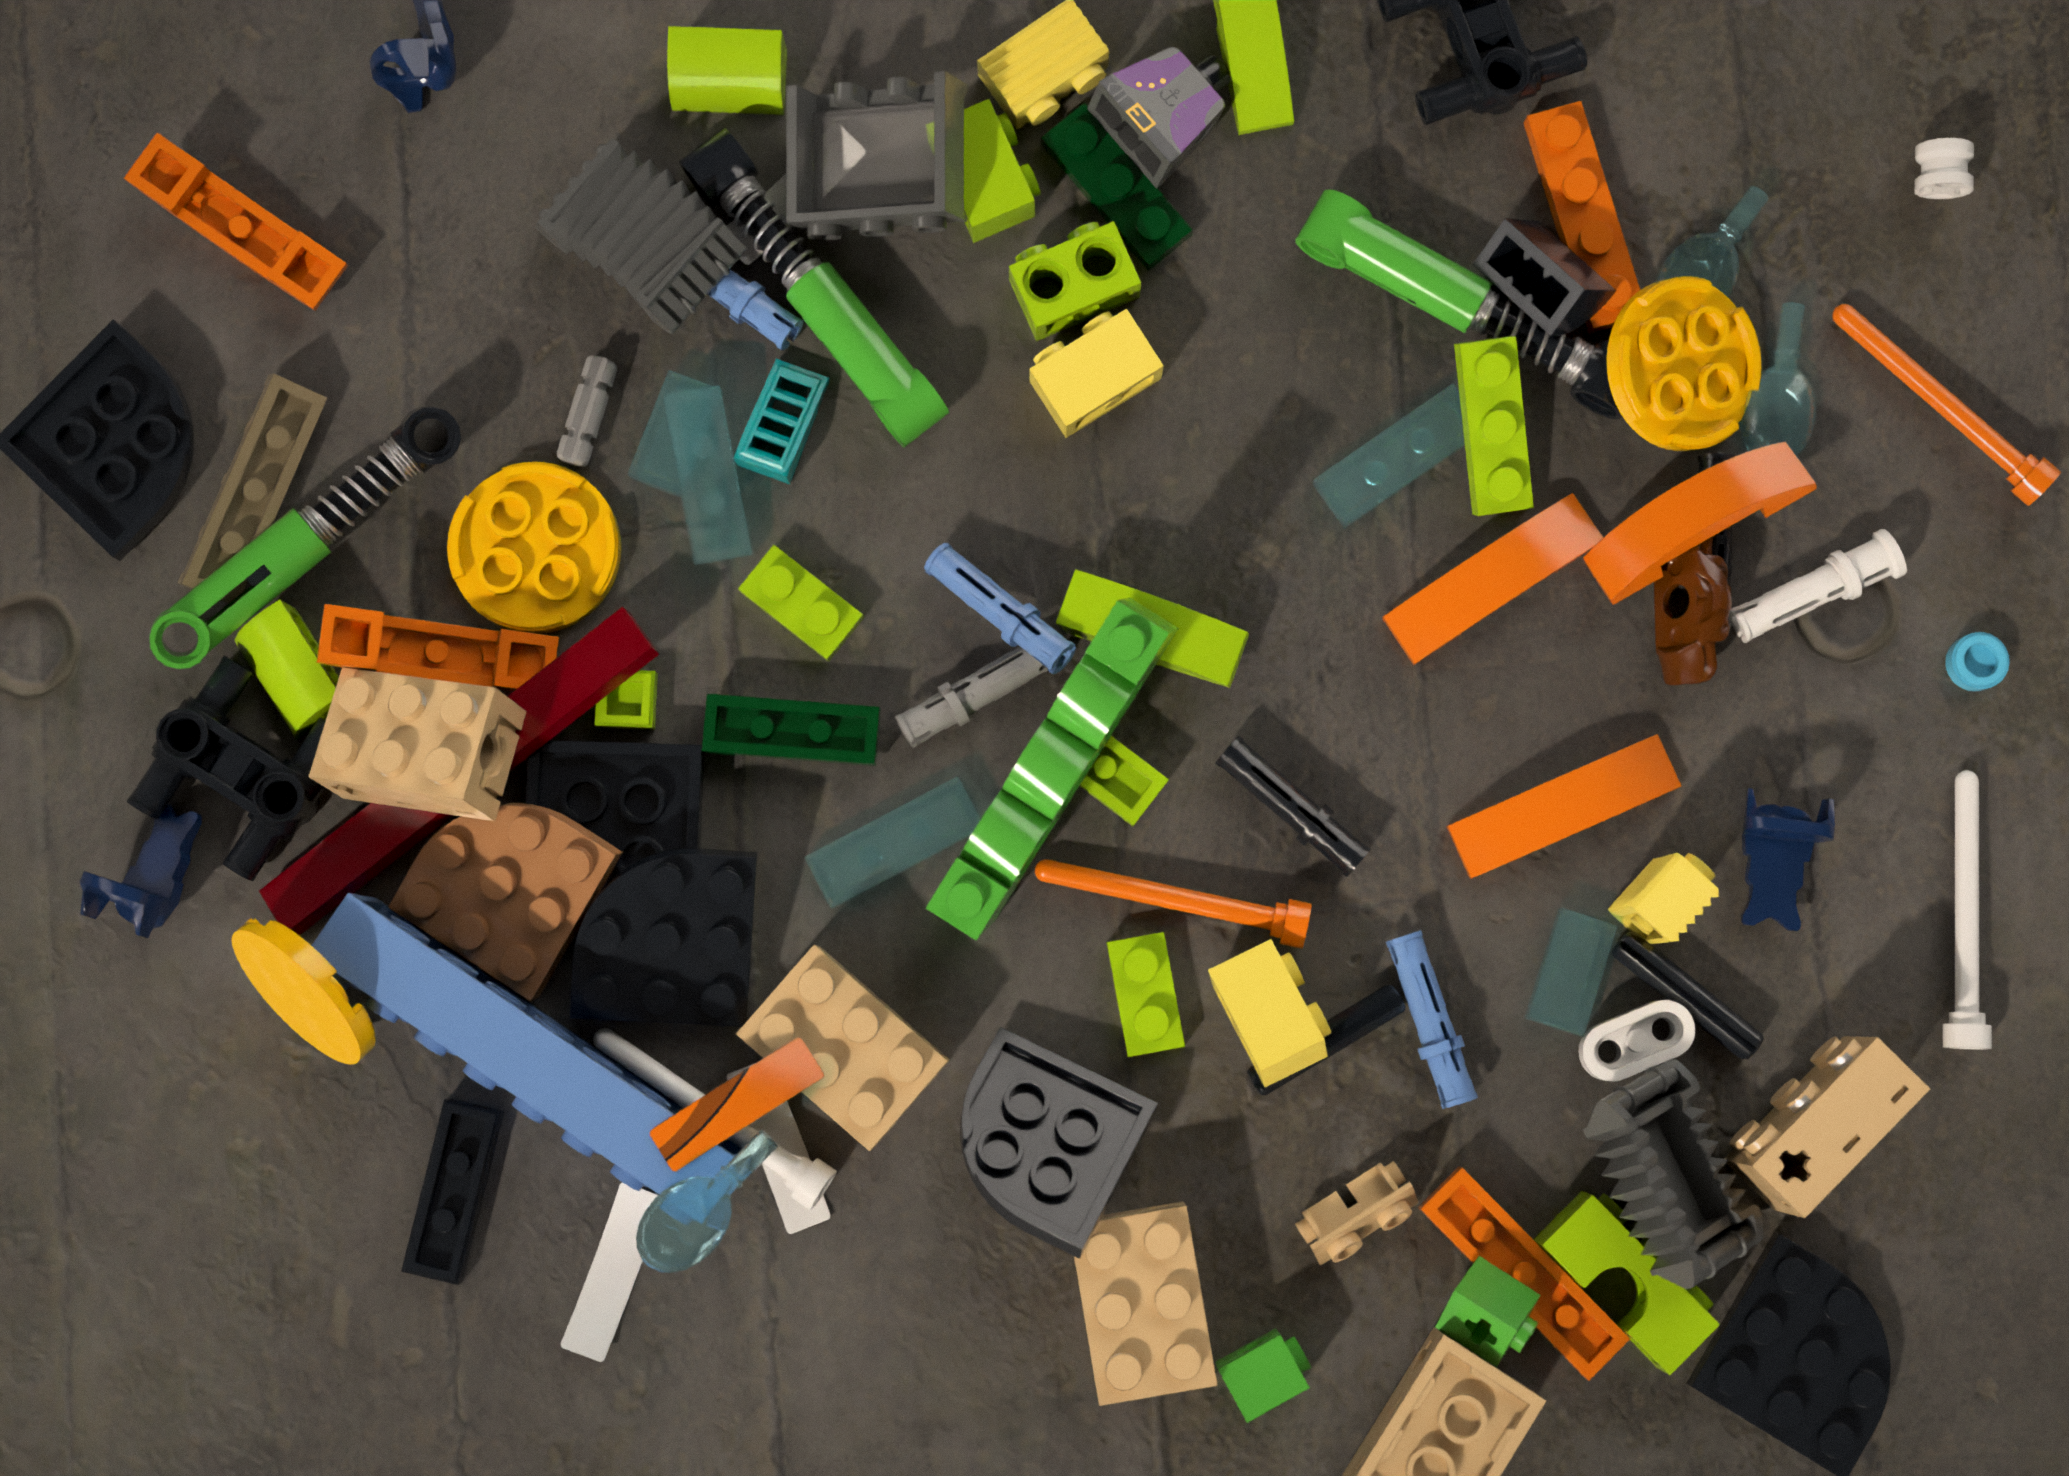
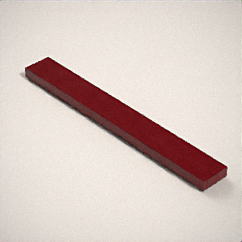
[259,606,659,936]

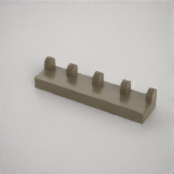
[177,373,327,603]

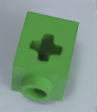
[1435,1256,1541,1367]
[1215,1328,1312,1423]

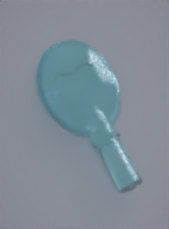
[1655,186,1769,297]
[1740,302,1816,456]
[636,1130,778,1273]

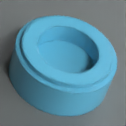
[1945,632,2009,691]

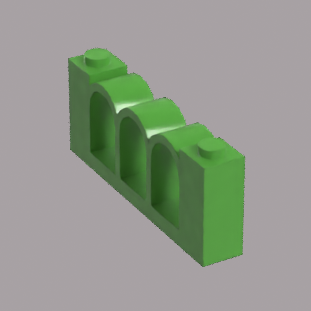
[926,597,1179,940]

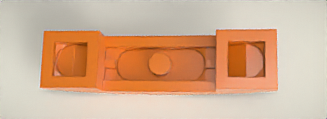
[124,132,348,311]
[1583,442,1817,605]
[1382,493,1603,665]
[316,604,559,691]
[1446,734,1681,879]

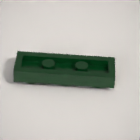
[1041,102,1193,271]
[702,694,881,766]

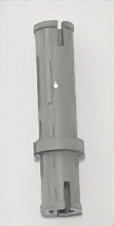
[895,647,1048,749]

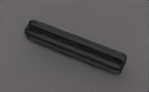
[1612,931,1764,1059]
[1247,985,1406,1095]

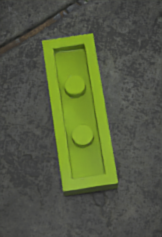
[1454,336,1534,516]

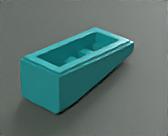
[733,359,830,484]

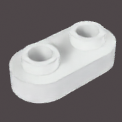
[1578,1000,1695,1082]

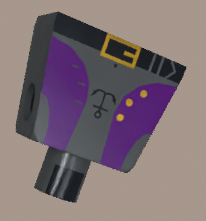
[1087,47,1230,189]

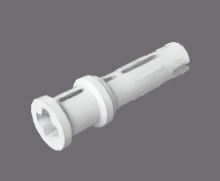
[1730,529,1907,643]

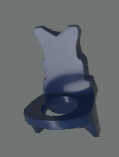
[370,0,457,113]
[1741,788,1835,931]
[79,804,202,938]

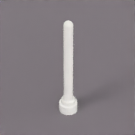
[1943,770,1992,1050]
[593,1028,837,1210]

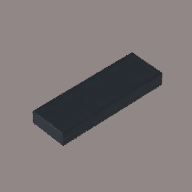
[401,1098,505,1285]

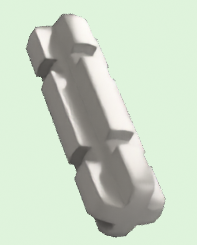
[557,355,617,467]

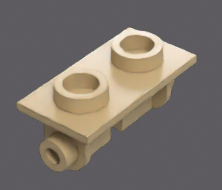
[1295,1161,1418,1266]

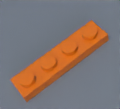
[1523,101,1640,334]
[1418,1166,1630,1381]

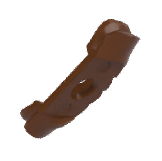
[1654,536,1732,685]

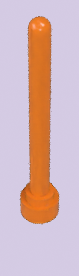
[1832,304,2061,506]
[1035,859,1312,949]

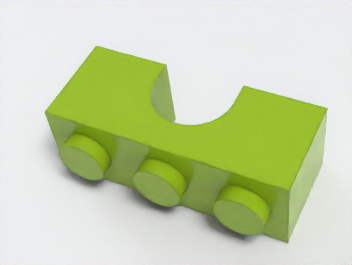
[1533,1191,1720,1375]

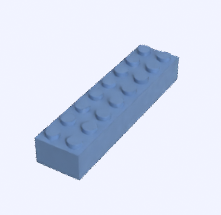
[311,893,755,1225]

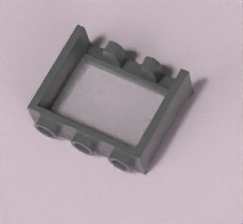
[786,71,969,241]

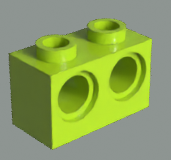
[1009,221,1141,342]

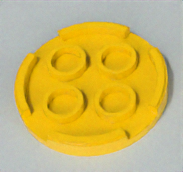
[1606,276,1762,451]
[447,462,621,634]
[232,918,375,1065]

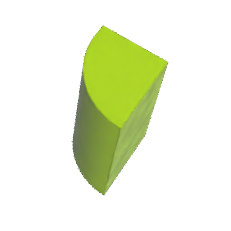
[667,26,787,115]
[235,600,339,739]

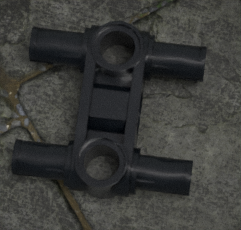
[1377,0,1587,125]
[127,655,326,881]

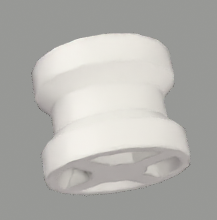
[1915,138,1974,199]

